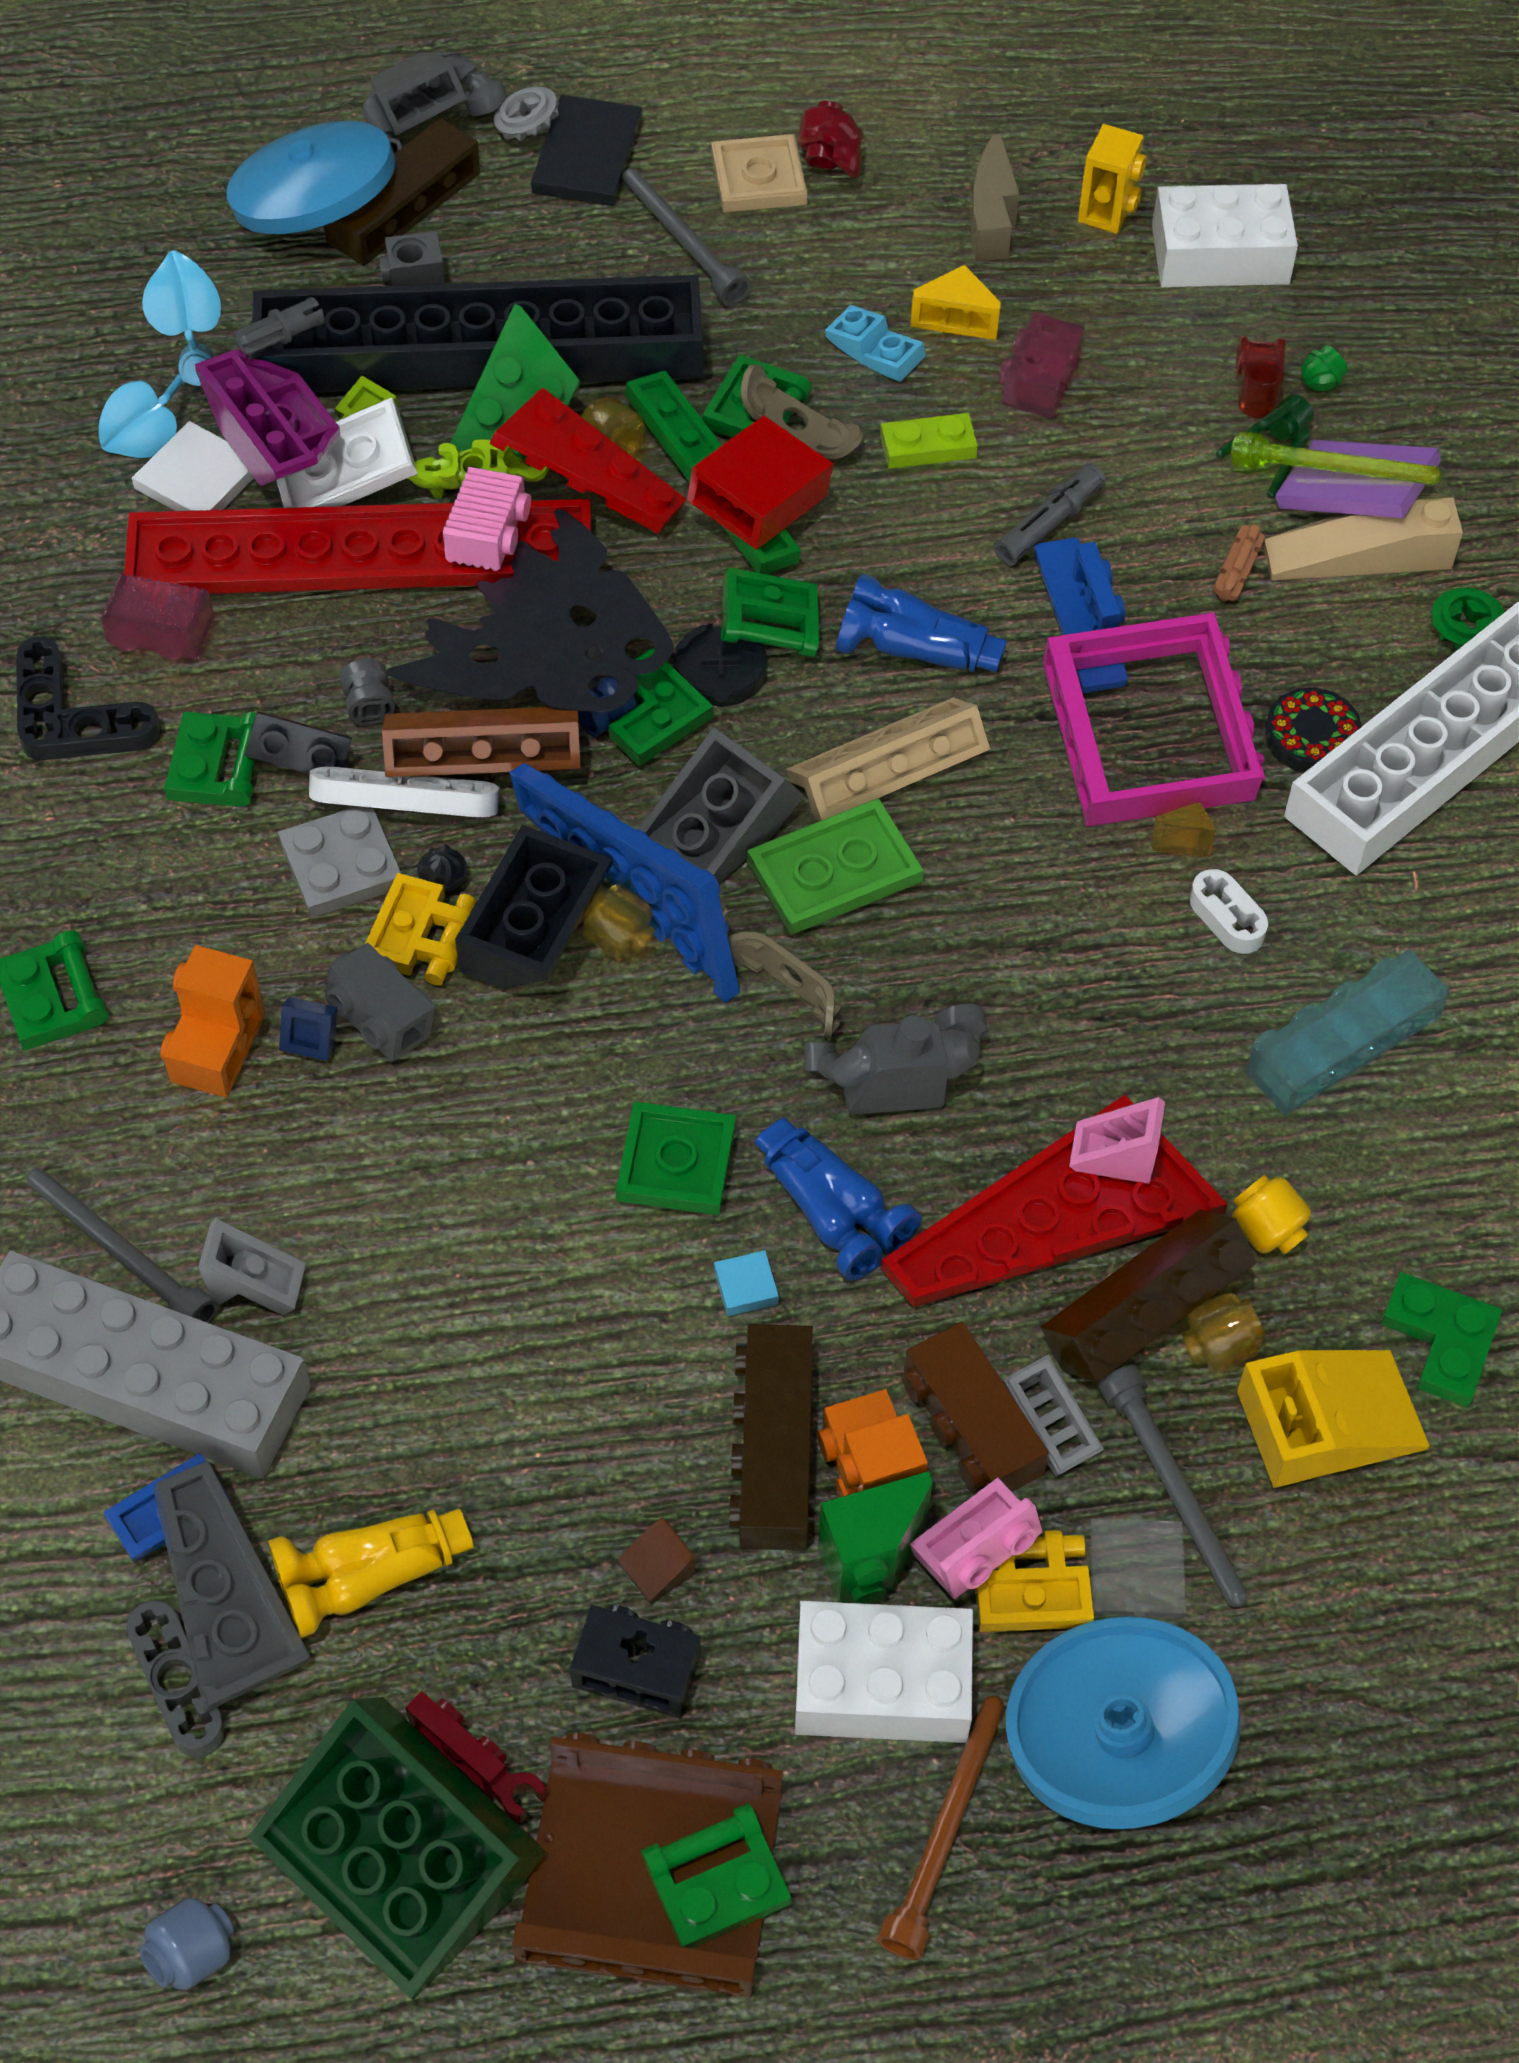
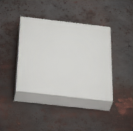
[132,421,254,511]

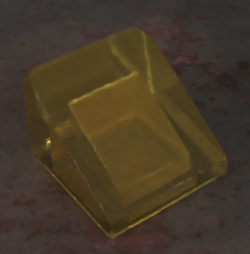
[1150,802,1216,857]

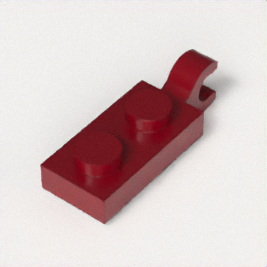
[405,1691,547,1823]

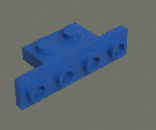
[1034,537,1128,693]

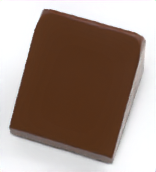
[617,1517,696,1605]

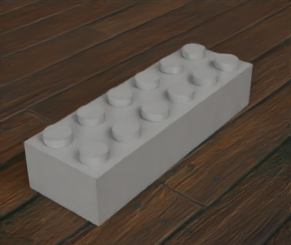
[0,1250,311,1480]

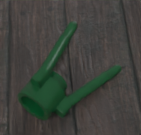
[1216,394,1314,498]

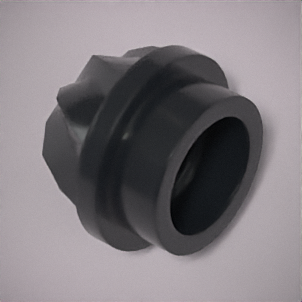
[417,844,467,895]

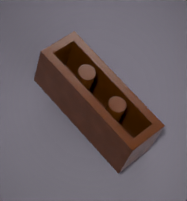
[901,1321,1049,1492]

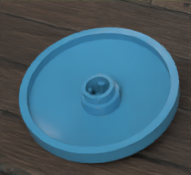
[226,121,396,234]
[1006,1617,1241,1829]

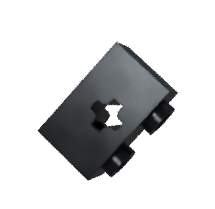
[570,1605,701,1719]

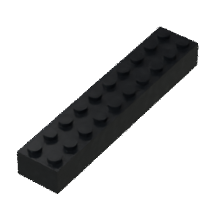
[251,275,703,392]

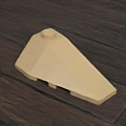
[1263,493,1463,581]

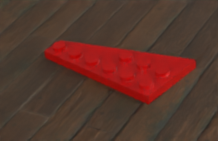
[881,1095,1228,1307]

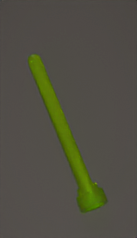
[1231,431,1442,485]

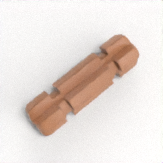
[1213,524,1265,602]

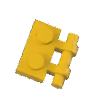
[365,873,477,986]
[975,1530,1094,1632]

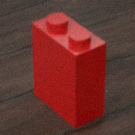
[687,415,834,550]

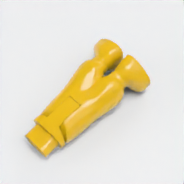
[268,1508,474,1638]

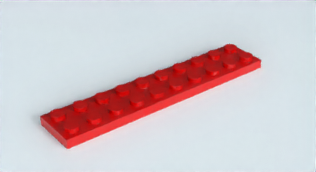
[123,499,591,596]

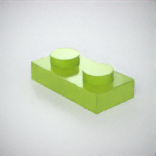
[880,413,978,469]

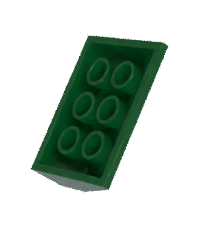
[248,1697,546,1999]

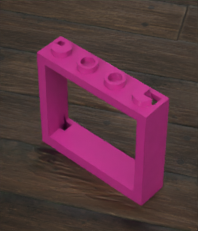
[1042,612,1266,827]

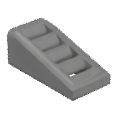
[1002,1355,1104,1477]

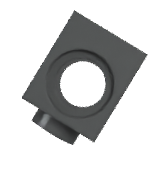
[379,231,445,286]

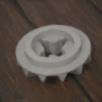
[494,87,559,141]

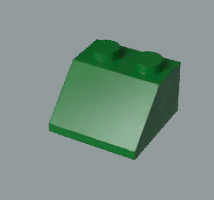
[818,1471,933,1604]

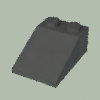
[637,727,804,883]

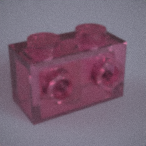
[998,312,1085,419]

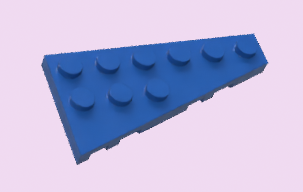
[510,762,740,1003]

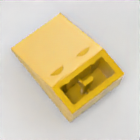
[1237,1350,1430,1488]

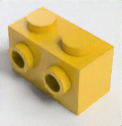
[1078,124,1147,234]

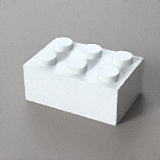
[1152,184,1298,287]
[795,1601,973,1743]

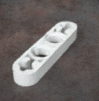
[309,767,499,817]

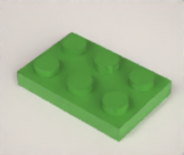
[747,798,924,935]

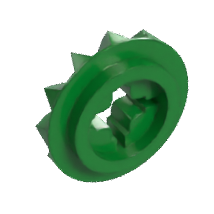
[1430,588,1505,651]

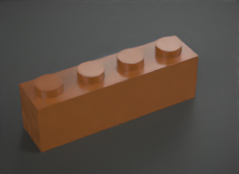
[382,707,581,777]

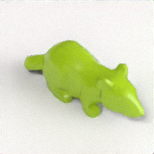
[406,439,549,499]

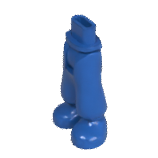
[836,574,1007,672]
[755,1117,922,1281]

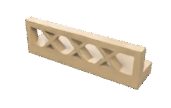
[786,698,990,821]

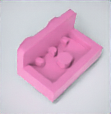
[910,1478,1042,1599]

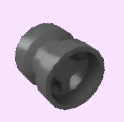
[339,659,395,726]

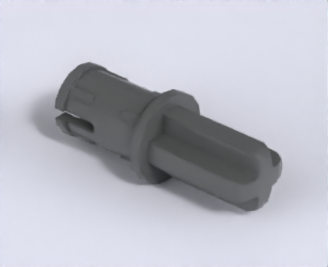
[235,297,324,355]

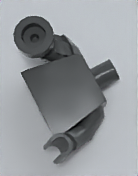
[363,51,508,153]
[805,1003,989,1115]

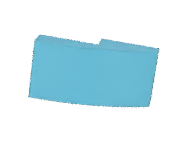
[825,305,926,382]

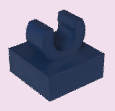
[279,997,338,1061]

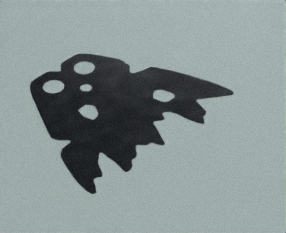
[387,509,674,712]

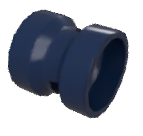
[578,675,637,737]

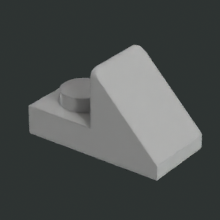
[198,1218,306,1316]

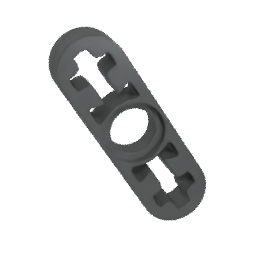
[126,1601,225,1758]

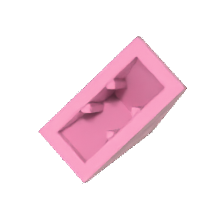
[1069,1097,1165,1184]

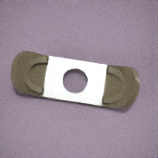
[740,364,863,459]
[728,932,841,1039]

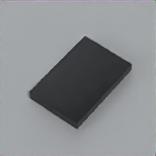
[531,95,643,206]

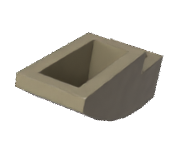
[970,134,1019,262]

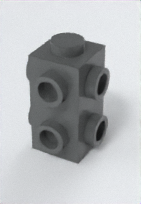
[325,943,436,1062]

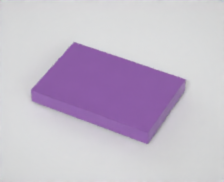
[1275,440,1441,518]

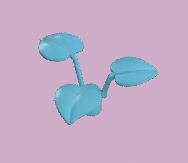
[98,250,221,458]

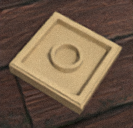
[711,134,807,213]

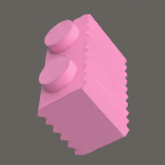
[443,467,531,572]

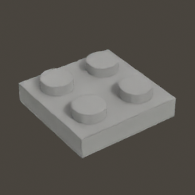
[278,806,401,918]

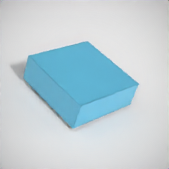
[714,1251,779,1317]

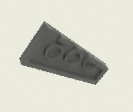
[154,1461,311,1713]

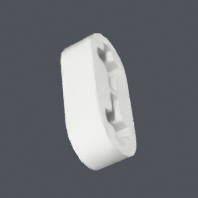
[1190,869,1268,954]

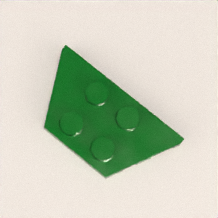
[450,304,580,466]

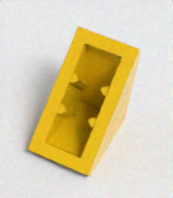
[910,265,1001,340]

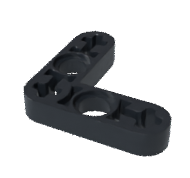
[16,636,161,760]

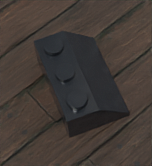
[455,825,613,989]

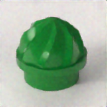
[1302,345,1349,391]

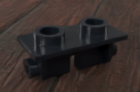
[245,711,352,774]

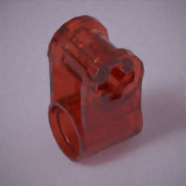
[1235,335,1285,418]

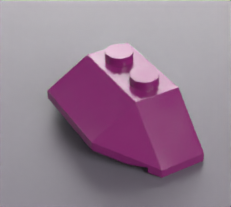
[195,349,340,486]

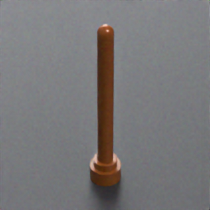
[876,1696,1004,1960]

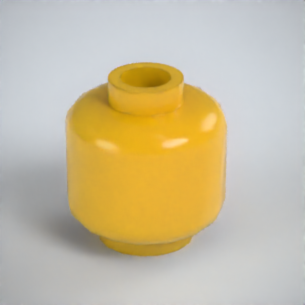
[1232,1174,1311,1255]

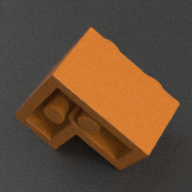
[160,945,265,1098]
[817,1389,928,1498]

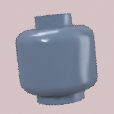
[139,1897,234,1991]

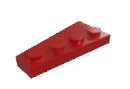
[489,387,687,533]

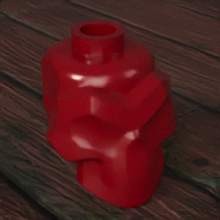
[798,101,864,179]

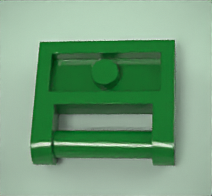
[702,354,812,438]
[721,567,819,658]
[164,711,256,807]
[0,930,109,1051]
[640,1803,792,1948]

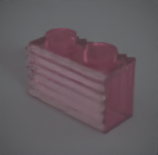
[100,573,214,659]

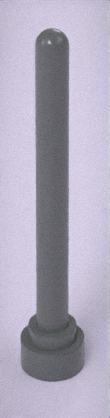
[623,168,751,306]
[26,1168,218,1324]
[1098,1365,1247,1608]

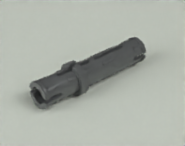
[994,463,1106,566]

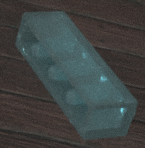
[1246,949,1450,1116]

